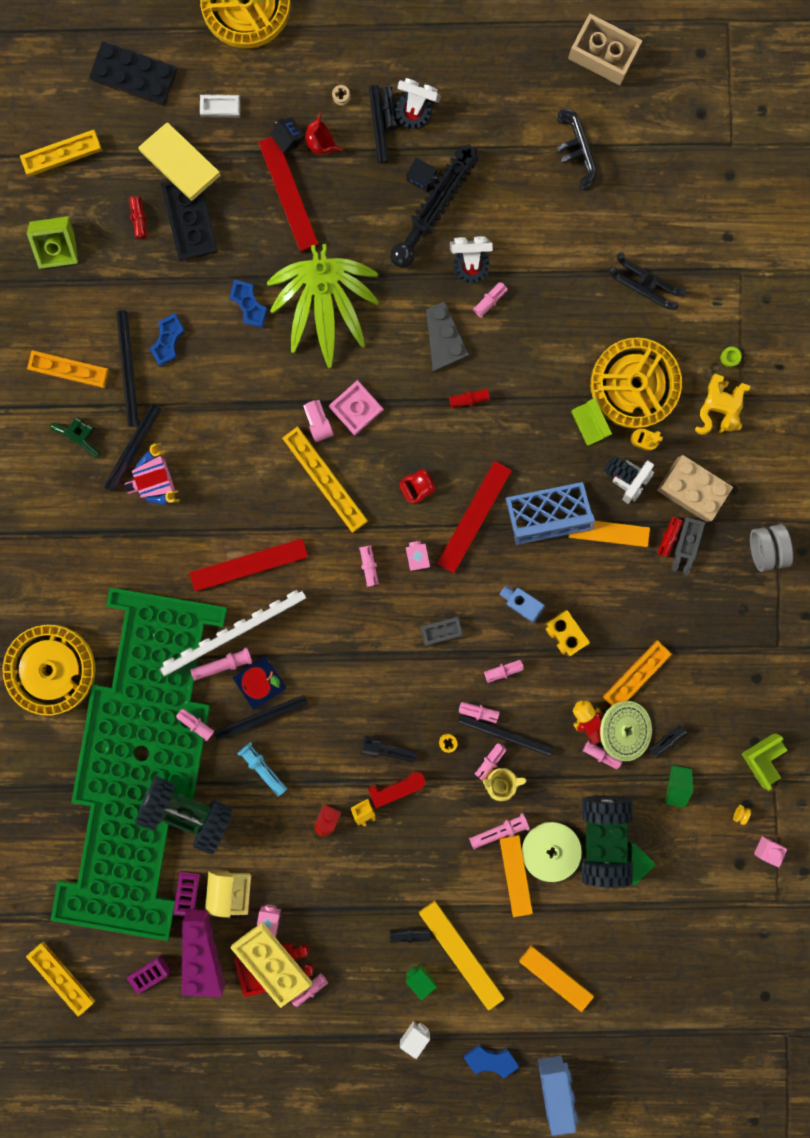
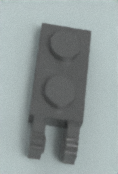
[671,517,705,575]

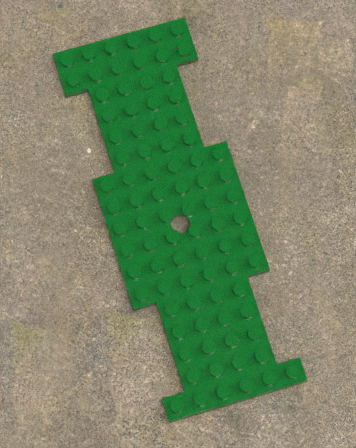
[50,587,228,941]

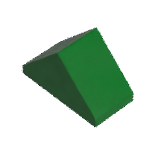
[665,765,693,808]
[628,840,656,885]

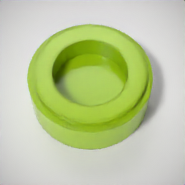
[720,347,742,367]

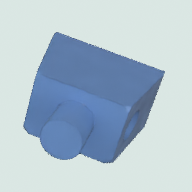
[500,585,545,624]

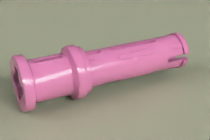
[190,647,252,681]
[469,813,530,850]

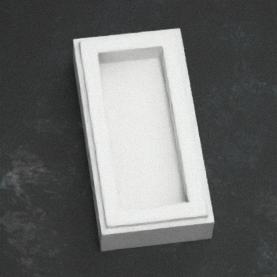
[200,95,240,117]

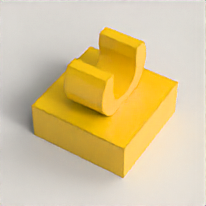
[351,799,376,826]

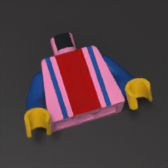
[125,443,180,505]

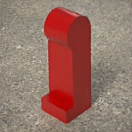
[368,771,425,808]

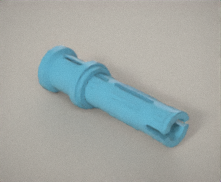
[237,742,287,797]

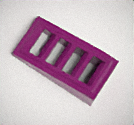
[174,871,200,916]
[127,955,171,995]

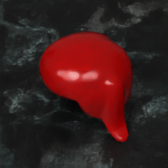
[305,112,343,155]

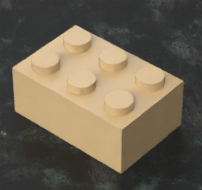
[568,13,643,85]
[656,455,733,522]

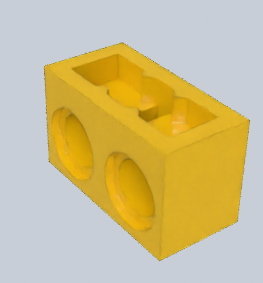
[546,610,590,656]

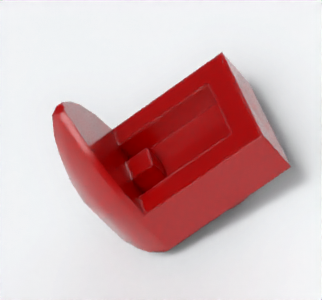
[314,804,341,837]

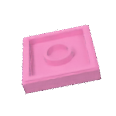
[329,380,384,436]

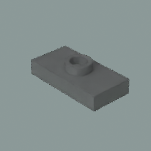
[420,617,463,646]

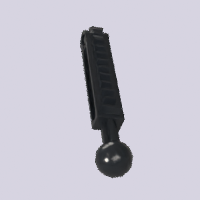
[390,144,479,268]

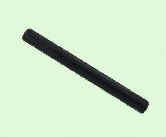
[116,310,139,427]

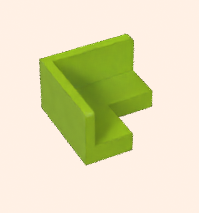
[742,733,787,791]

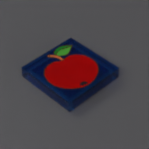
[232,655,287,710]

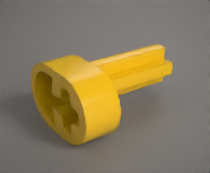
[631,429,663,451]

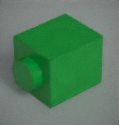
[406,963,437,1001]

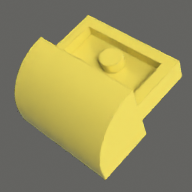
[205,871,251,917]

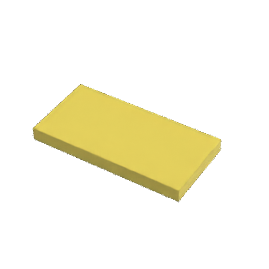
[138,123,221,201]
[231,922,313,1008]

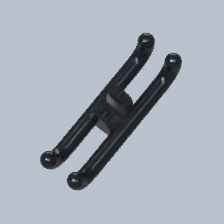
[557,109,597,190]
[609,252,687,310]

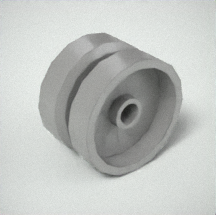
[750,524,793,572]

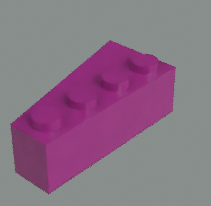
[182,909,226,997]

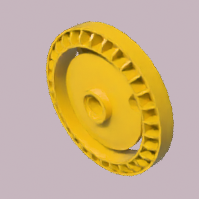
[200,0,291,49]
[591,338,682,429]
[3,625,96,716]

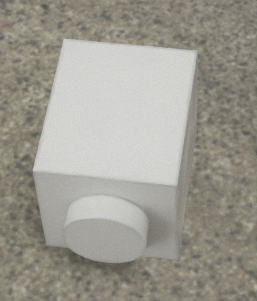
[400,1021,430,1059]

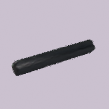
[369,85,388,164]

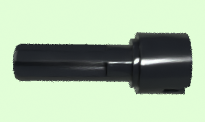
[360,735,417,763]

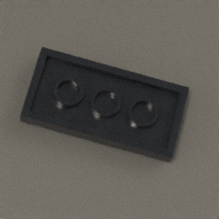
[89,41,177,106]
[161,181,218,262]

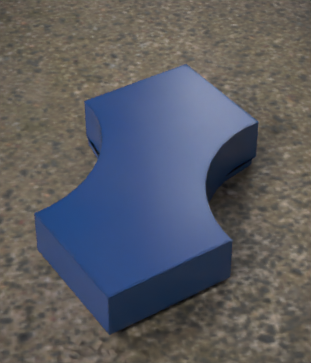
[229,280,268,329]
[150,313,186,367]
[464,1044,519,1079]

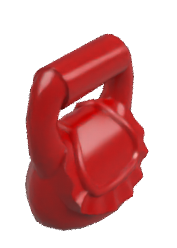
[399,469,436,504]

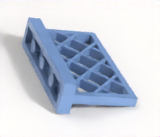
[506,482,595,545]

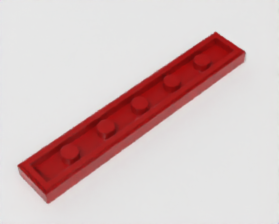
[258,137,319,253]
[437,461,512,573]
[189,538,308,591]

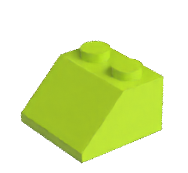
[27,216,78,269]

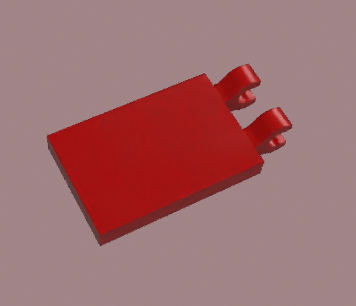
[234,943,315,997]

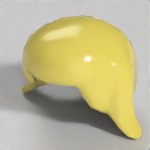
[483,768,526,801]

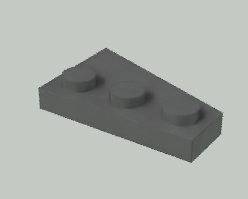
[426,302,469,372]

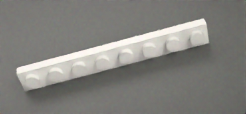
[160,590,306,676]

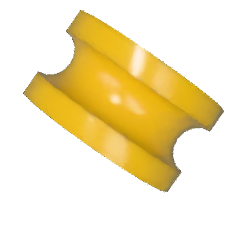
[439,734,457,753]
[733,805,751,825]

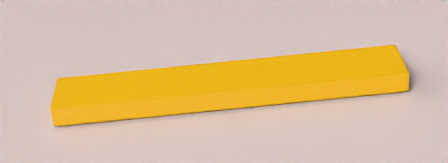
[282,426,368,533]
[419,901,504,1011]

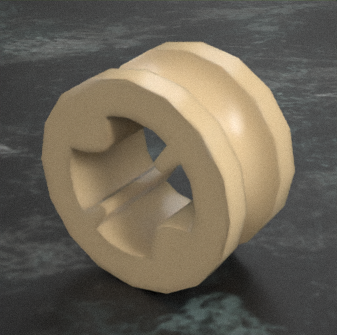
[332,85,350,106]

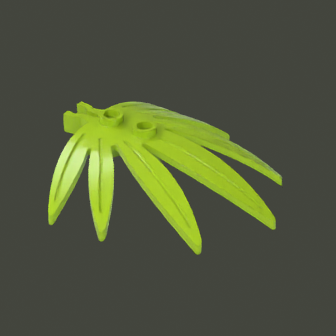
[267,244,379,369]

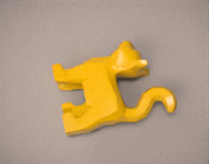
[695,374,750,435]

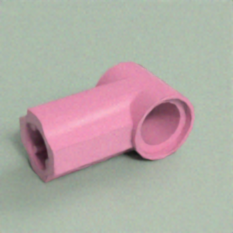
[303,400,334,442]

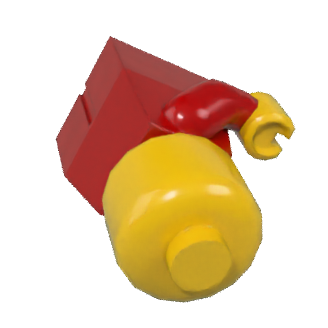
[573,701,604,745]

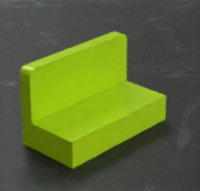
[571,398,612,446]

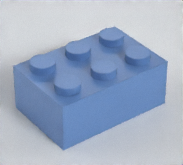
[538,1056,578,1136]

